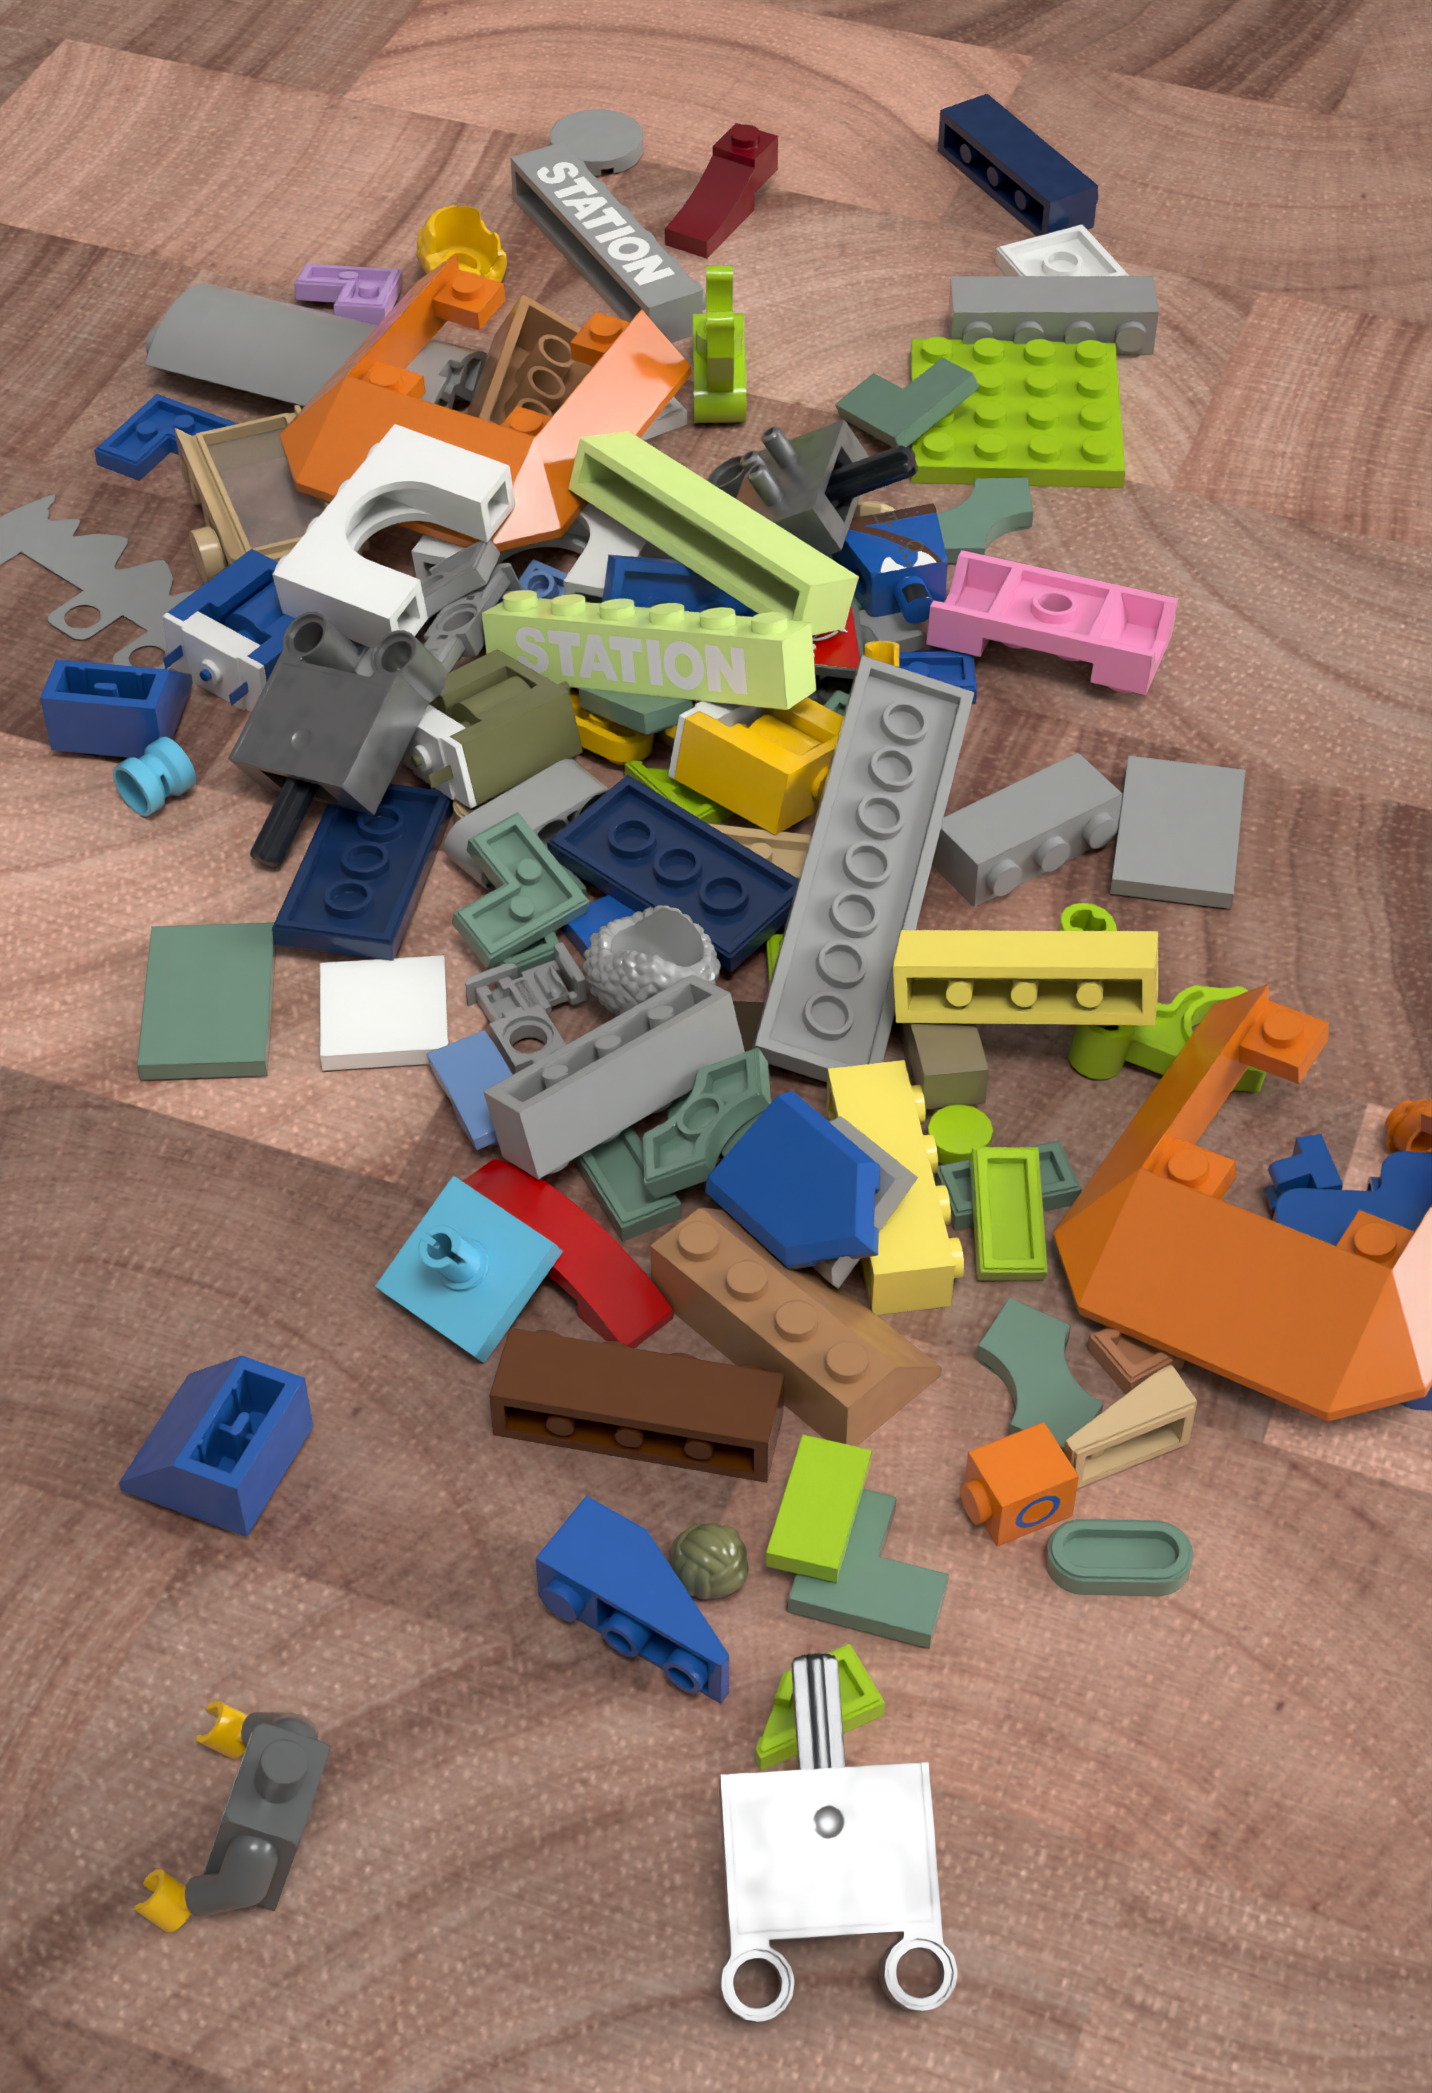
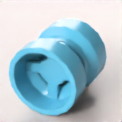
[113,737,196,817]

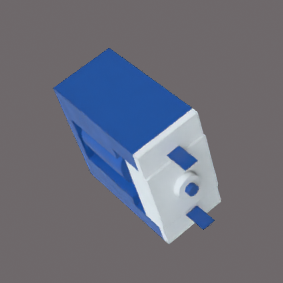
[162,549,353,712]

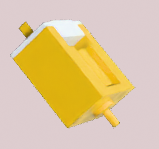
[665,697,843,835]

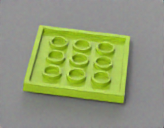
[910,337,1125,488]

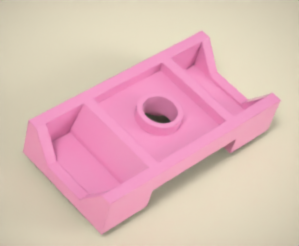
[926,550,1178,695]

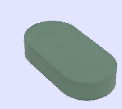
[1046,1519,1193,1596]

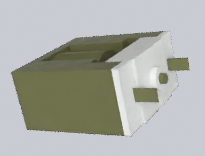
[401,649,583,809]

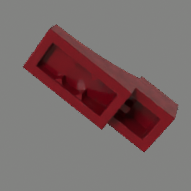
[665,123,778,259]

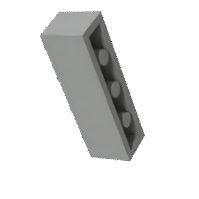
[948,276,1159,355]
[483,974,745,1179]

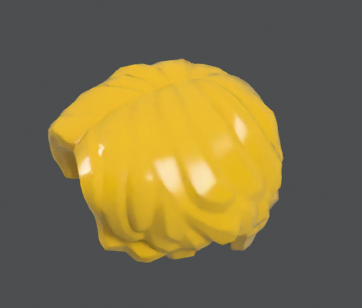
[416,205,507,282]

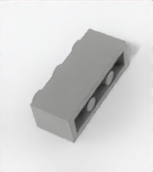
[932,753,1123,907]

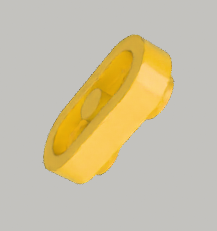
[570,688,654,765]

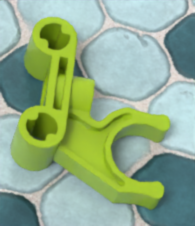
[693,265,747,423]
[1057,903,1267,1093]

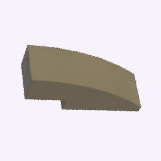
[895,1015,989,1109]

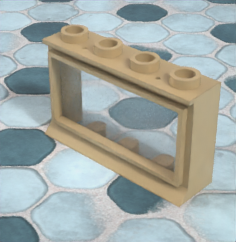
[175,405,369,567]

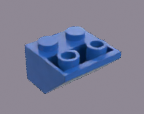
[40,659,193,758]
[119,1355,313,1537]

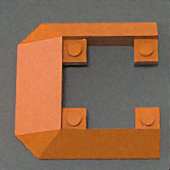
[279,253,691,552]
[1053,983,1432,1422]

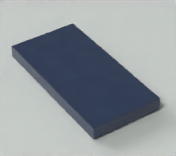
[547,774,798,972]
[272,784,453,961]

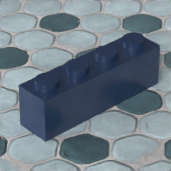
[938,94,1098,236]

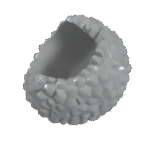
[583,905,721,1016]

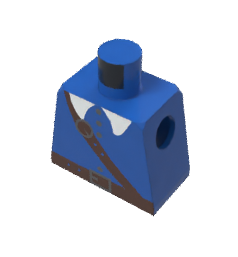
[832,503,947,624]

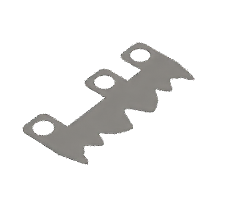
[0,494,196,670]

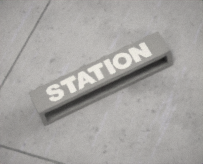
[510,142,706,343]

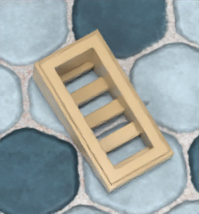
[1064,1365,1197,1489]

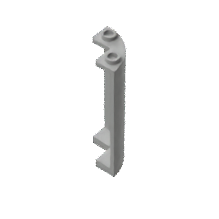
[145,283,487,409]

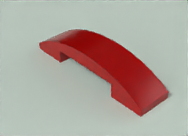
[462,1159,674,1348]

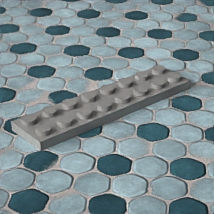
[752,655,974,1082]

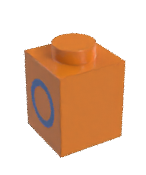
[960,1422,1079,1547]

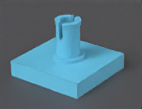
[375,1175,563,1364]

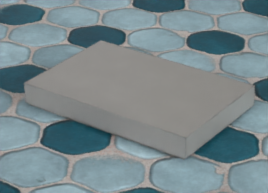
[1110,756,1246,909]

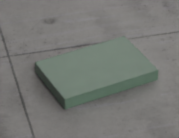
[137,922,276,1080]

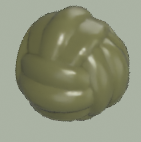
[670,1523,749,1600]

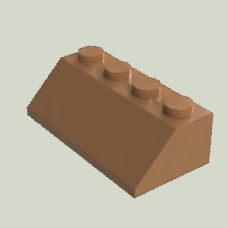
[467,294,594,425]
[650,1208,942,1447]

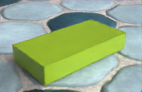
[969,1147,1048,1281]
[766,1434,872,1583]

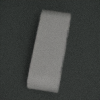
[444,759,609,891]

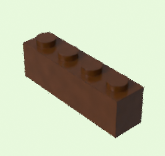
[489,1327,784,1483]

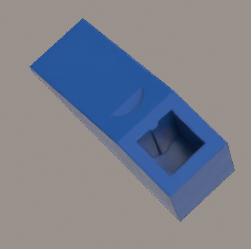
[535,1495,729,1704]

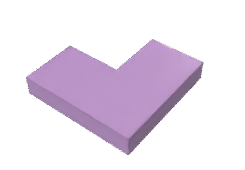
[294,264,403,325]

